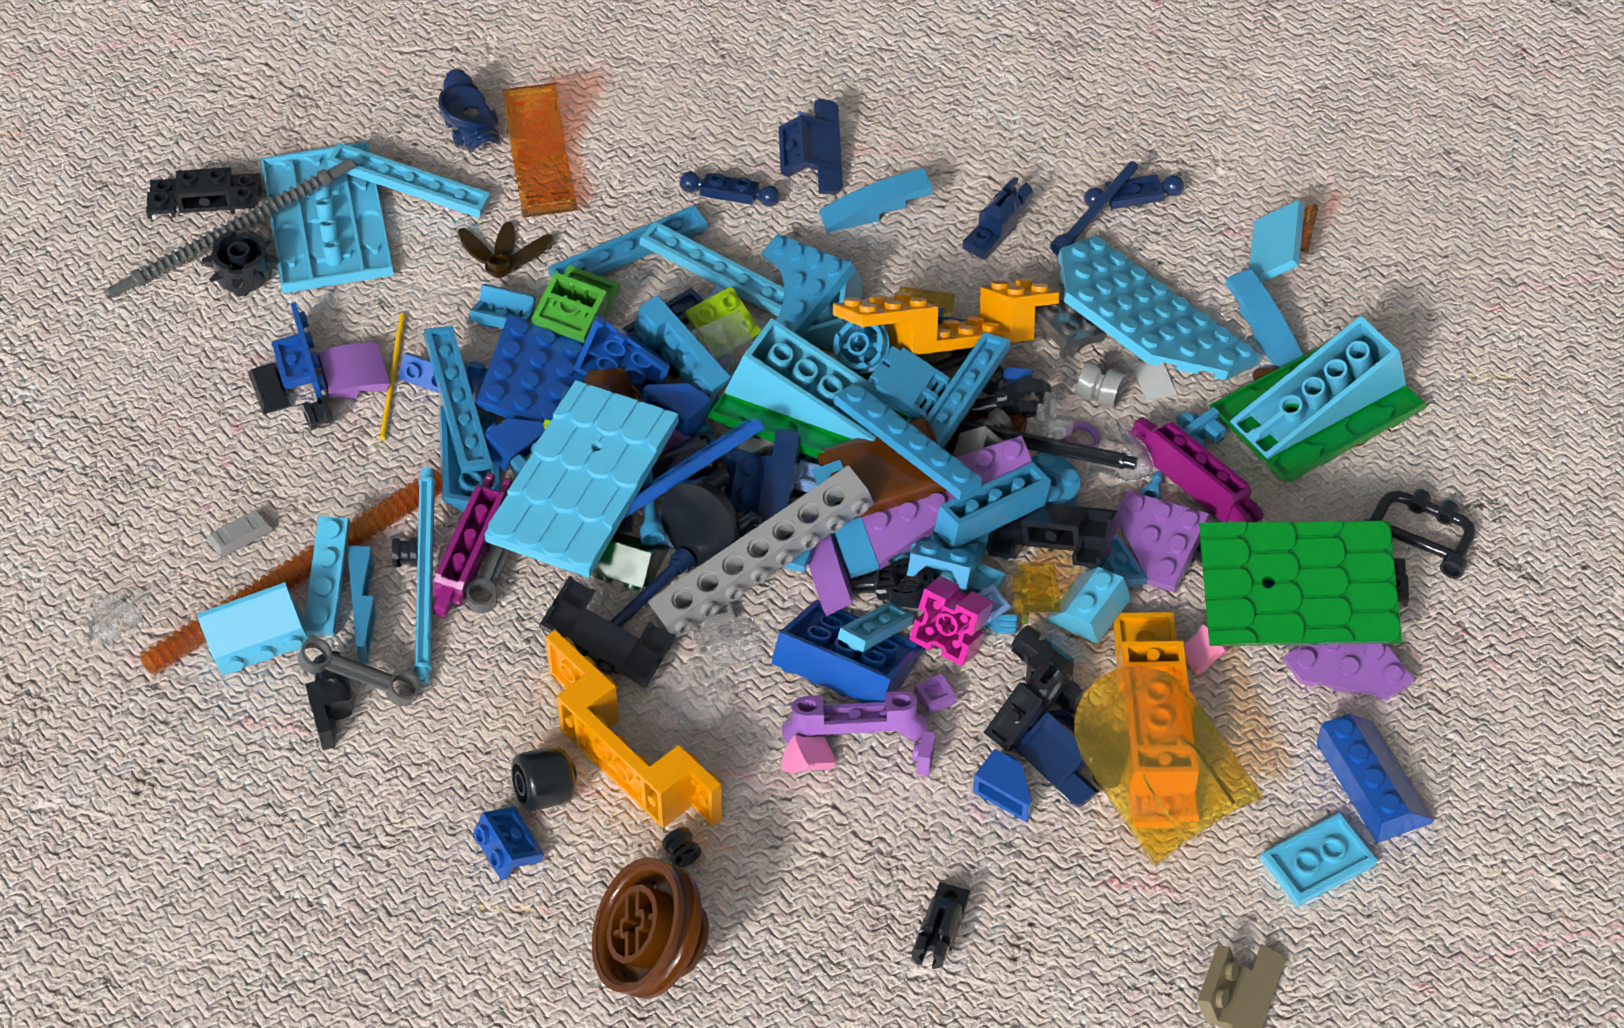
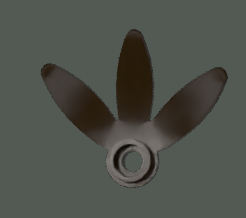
[457,221,554,278]

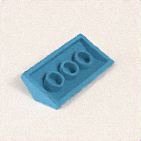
[439,406,500,513]

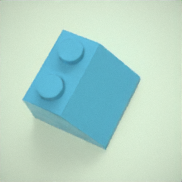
[1047,567,1131,644]

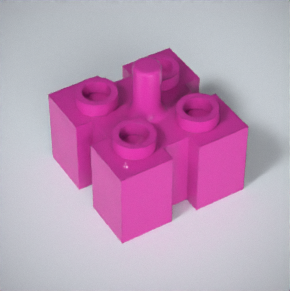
[909,576,994,666]

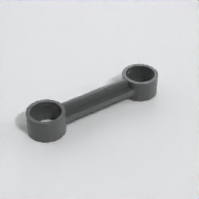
[466,545,510,613]
[298,638,420,706]

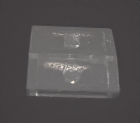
[691,310,754,377]
[662,664,736,733]

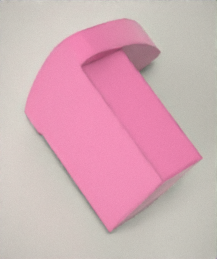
[1184,625,1229,675]
[781,735,837,773]

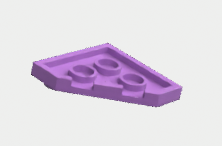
[1118,491,1210,593]
[1283,644,1415,700]

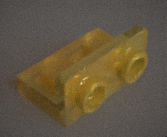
[1011,562,1061,624]

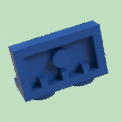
[473,807,544,880]

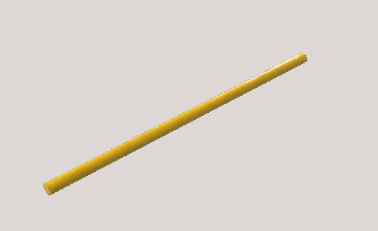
[379,313,405,440]

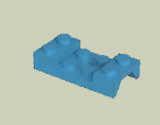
[633,295,731,411]
[907,531,992,590]

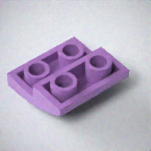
[317,342,390,399]

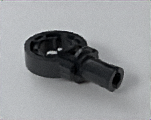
[970,378,1053,418]
[849,558,934,607]

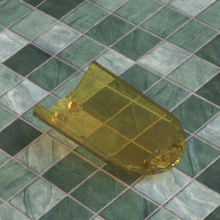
[1074,666,1264,868]

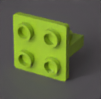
[685,287,761,359]

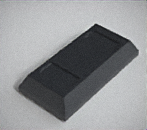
[248,363,291,415]

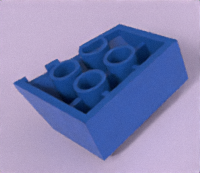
[573,312,670,400]

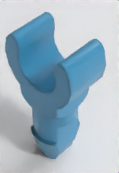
[1140,471,1162,500]

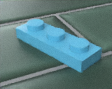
[837,602,914,652]

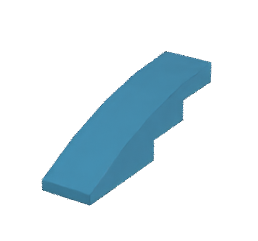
[819,168,932,233]
[1226,268,1304,367]

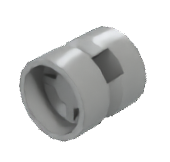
[1076,361,1127,409]

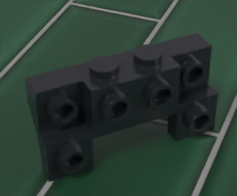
[146,167,262,219]
[987,503,1120,568]
[539,575,676,688]

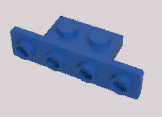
[271,302,326,399]
[399,352,488,402]

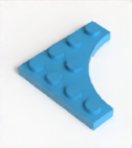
[761,234,857,337]

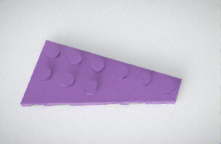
[862,436,1032,570]

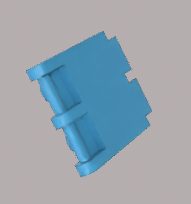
[868,346,950,419]

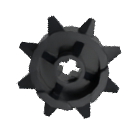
[202,230,279,296]

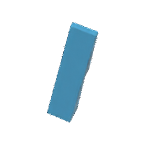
[812,460,880,579]
[347,545,377,664]

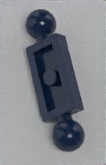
[679,171,780,207]
[1084,174,1184,209]

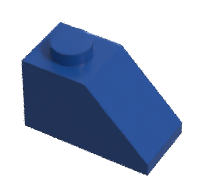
[643,383,711,437]
[484,418,545,472]
[973,749,1032,823]

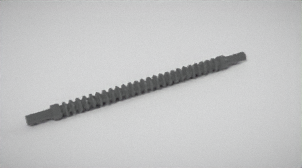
[106,158,356,299]

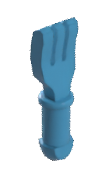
[981,615,1018,634]

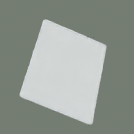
[1132,361,1177,401]

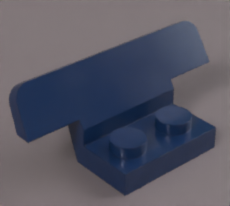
[779,98,843,194]
[724,428,801,524]
[1014,708,1109,807]

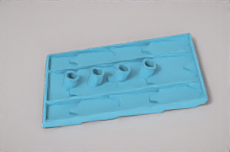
[261,141,394,294]
[485,380,679,578]

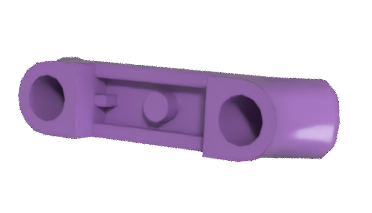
[782,691,928,743]

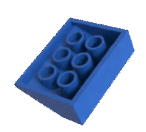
[771,599,924,703]

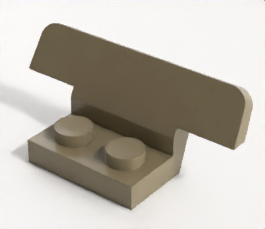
[1198,944,1285,1028]

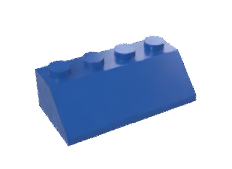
[1316,713,1434,843]

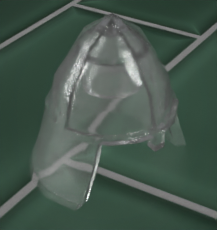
[1087,418,1154,482]

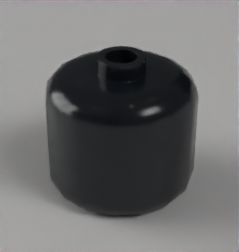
[511,745,577,812]

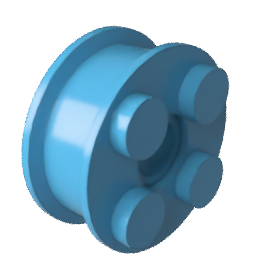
[1031,453,1080,506]

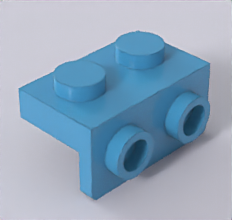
[469,284,536,329]

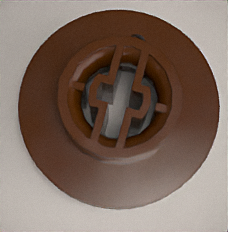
[592,857,709,999]

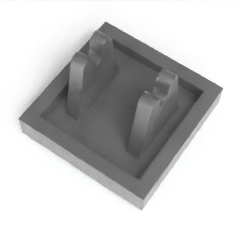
[1035,299,1107,359]

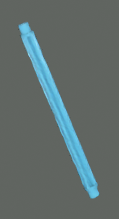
[414,467,436,684]

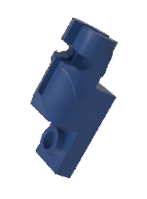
[962,177,1033,260]

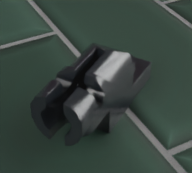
[1011,625,1083,715]
[305,651,354,750]
[983,659,1073,752]
[912,882,971,969]

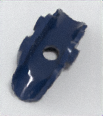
[438,69,501,153]

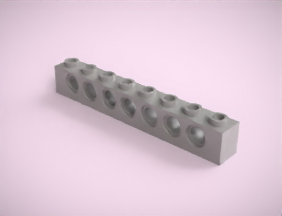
[648,465,874,640]

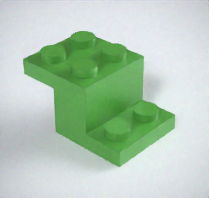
[531,265,621,343]

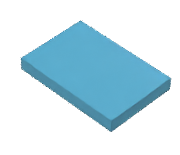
[1249,200,1305,283]
[1260,812,1378,907]

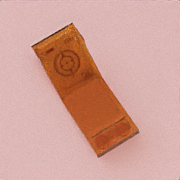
[502,82,577,218]

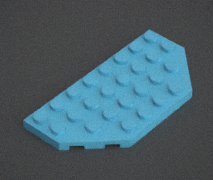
[1057,235,1262,380]

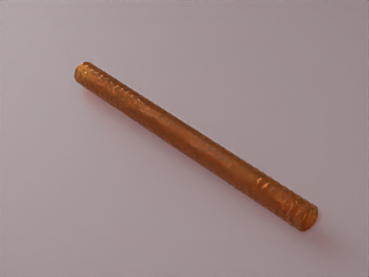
[140,469,442,675]

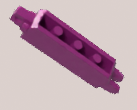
[1131,417,1264,523]
[433,472,513,618]

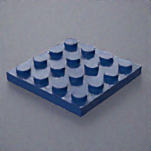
[475,314,606,422]

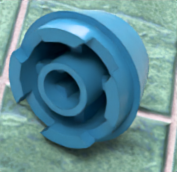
[833,321,890,374]

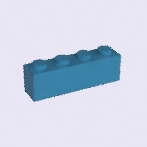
[934,462,1051,549]

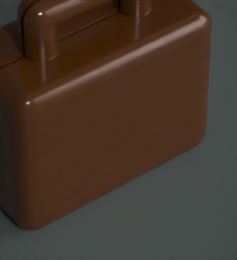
[817,418,947,543]

